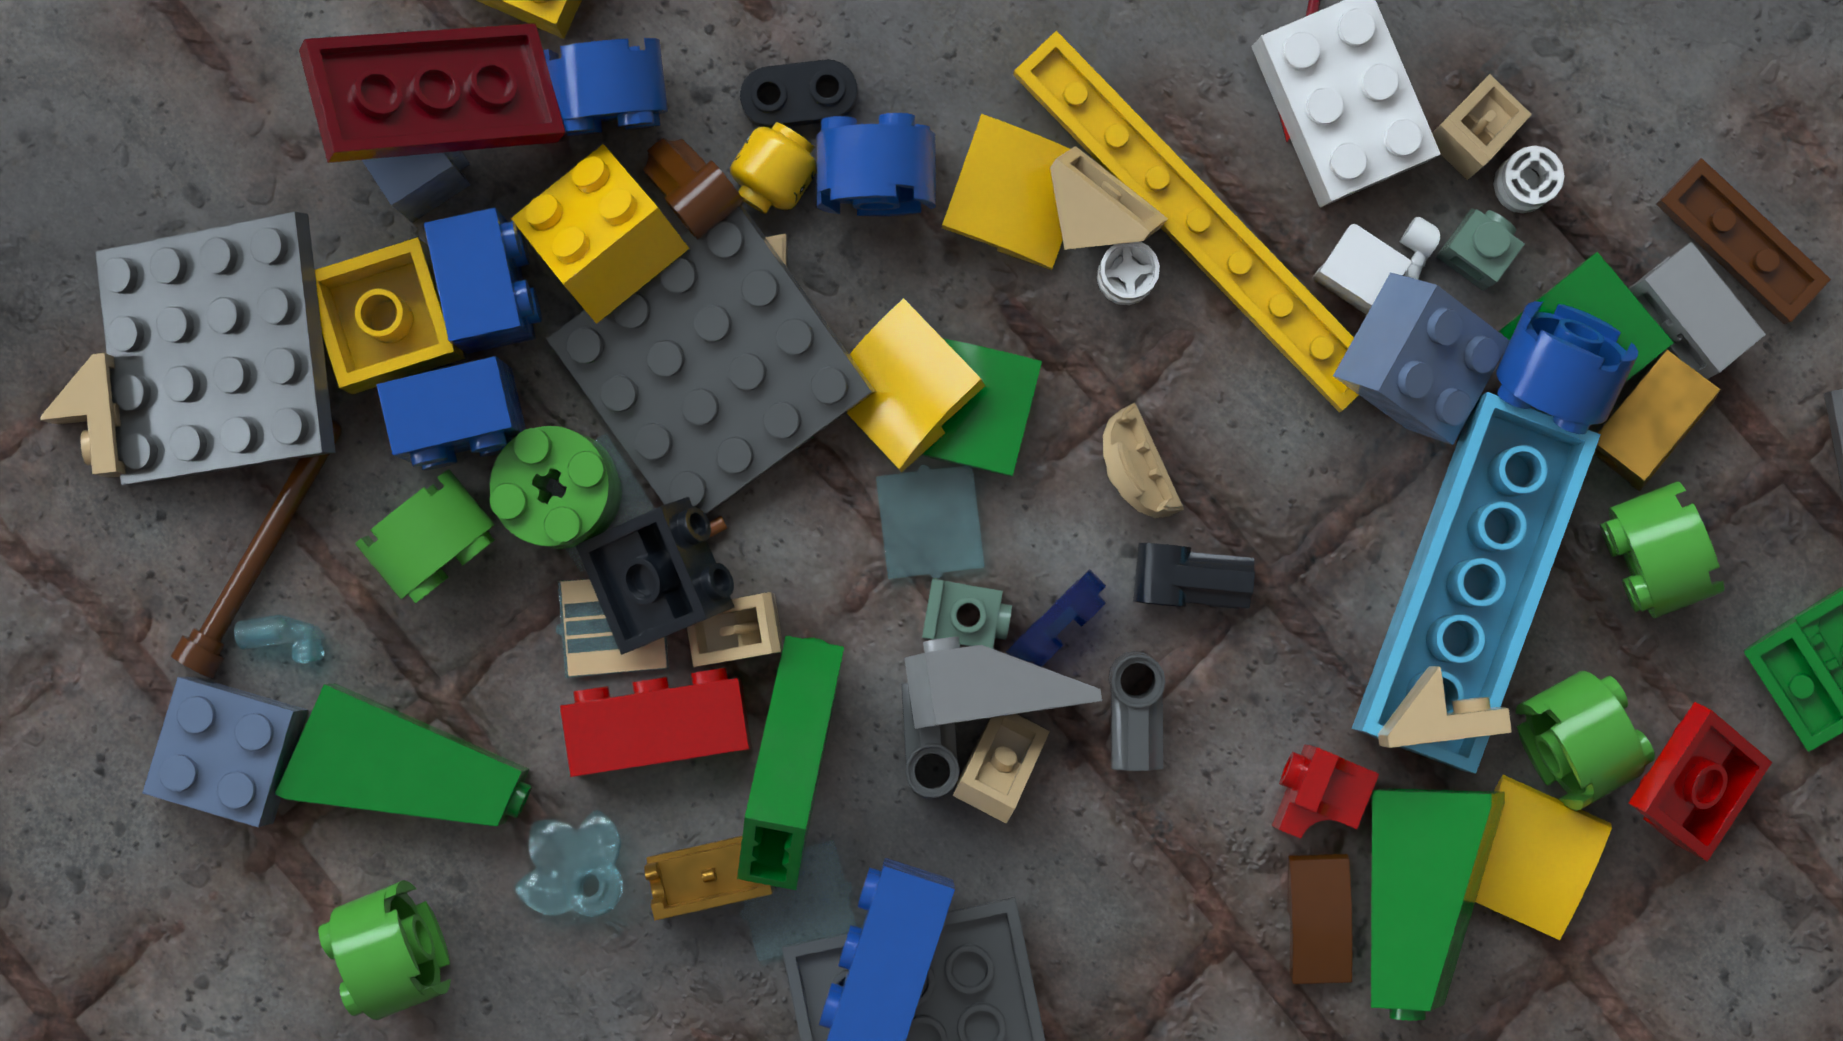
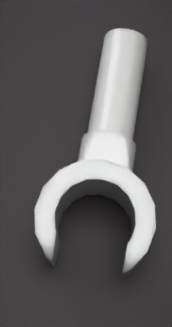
[1400,217,1440,280]

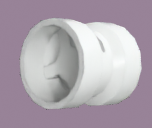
[1493,145,1565,213]
[1097,242,1160,305]

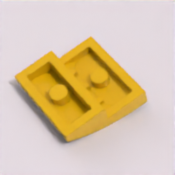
[942,114,1070,270]
[846,298,985,473]
[1475,775,1612,940]

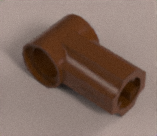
[643,138,744,240]

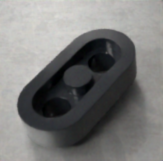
[740,59,858,129]

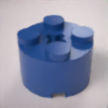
[543,38,668,136]
[816,113,936,217]
[1496,301,1638,434]

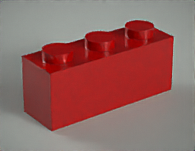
[560,668,752,777]

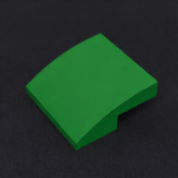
[1498,252,1674,381]
[921,338,1042,477]
[1743,587,1843,752]

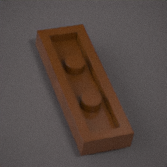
[1656,158,1831,325]

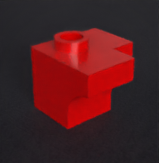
[1272,744,1379,839]

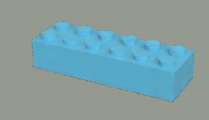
[1352,392,1601,774]

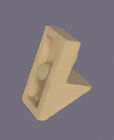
[40,353,126,478]
[1378,666,1512,748]
[953,714,1050,823]

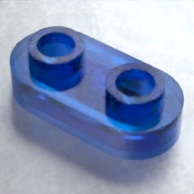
[1005,569,1106,667]

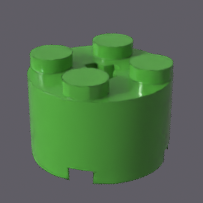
[490,426,622,549]
[355,469,495,604]
[1599,481,1724,619]
[1515,671,1655,810]
[318,880,451,1020]

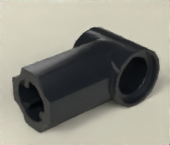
[1133,543,1255,609]

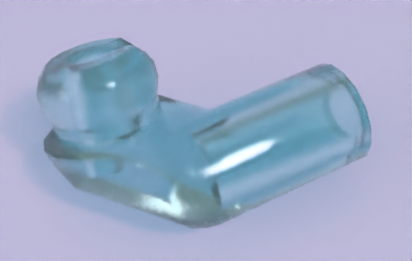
[234,614,326,663]

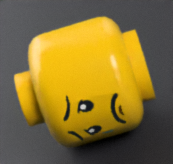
[730,122,817,214]

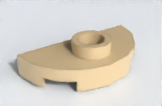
[1103,403,1184,518]

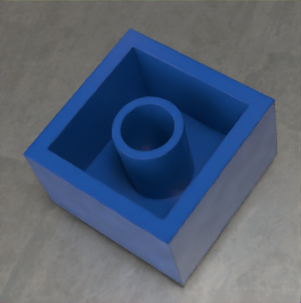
[424,208,542,354]
[376,356,526,470]

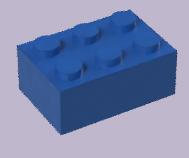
[819,858,955,1041]

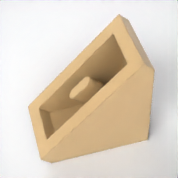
[1432,74,1532,180]
[1050,146,1168,250]
[687,592,783,667]

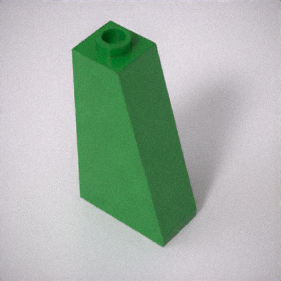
[737,635,844,890]
[275,683,532,826]
[1371,788,1505,1021]

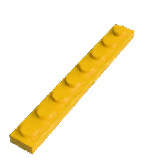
[1013,30,1358,412]

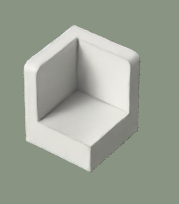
[1312,224,1412,315]

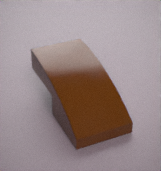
[1287,854,1352,984]

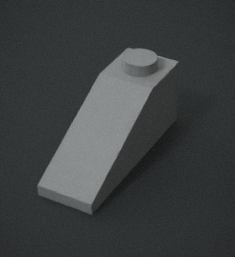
[904,637,1102,729]

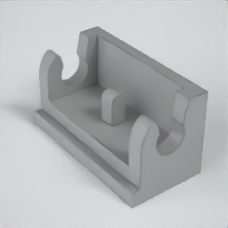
[1628,242,1766,379]

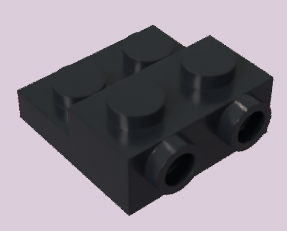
[576,497,735,655]

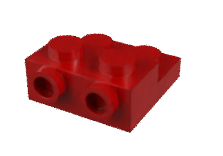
[1628,702,1772,862]

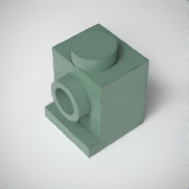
[1436,208,1525,291]
[922,578,1012,649]

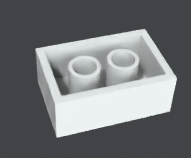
[1251,0,1441,208]

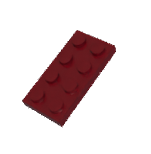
[299,23,565,163]

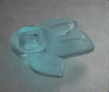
[515,810,623,917]

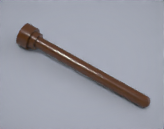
[171,419,342,679]

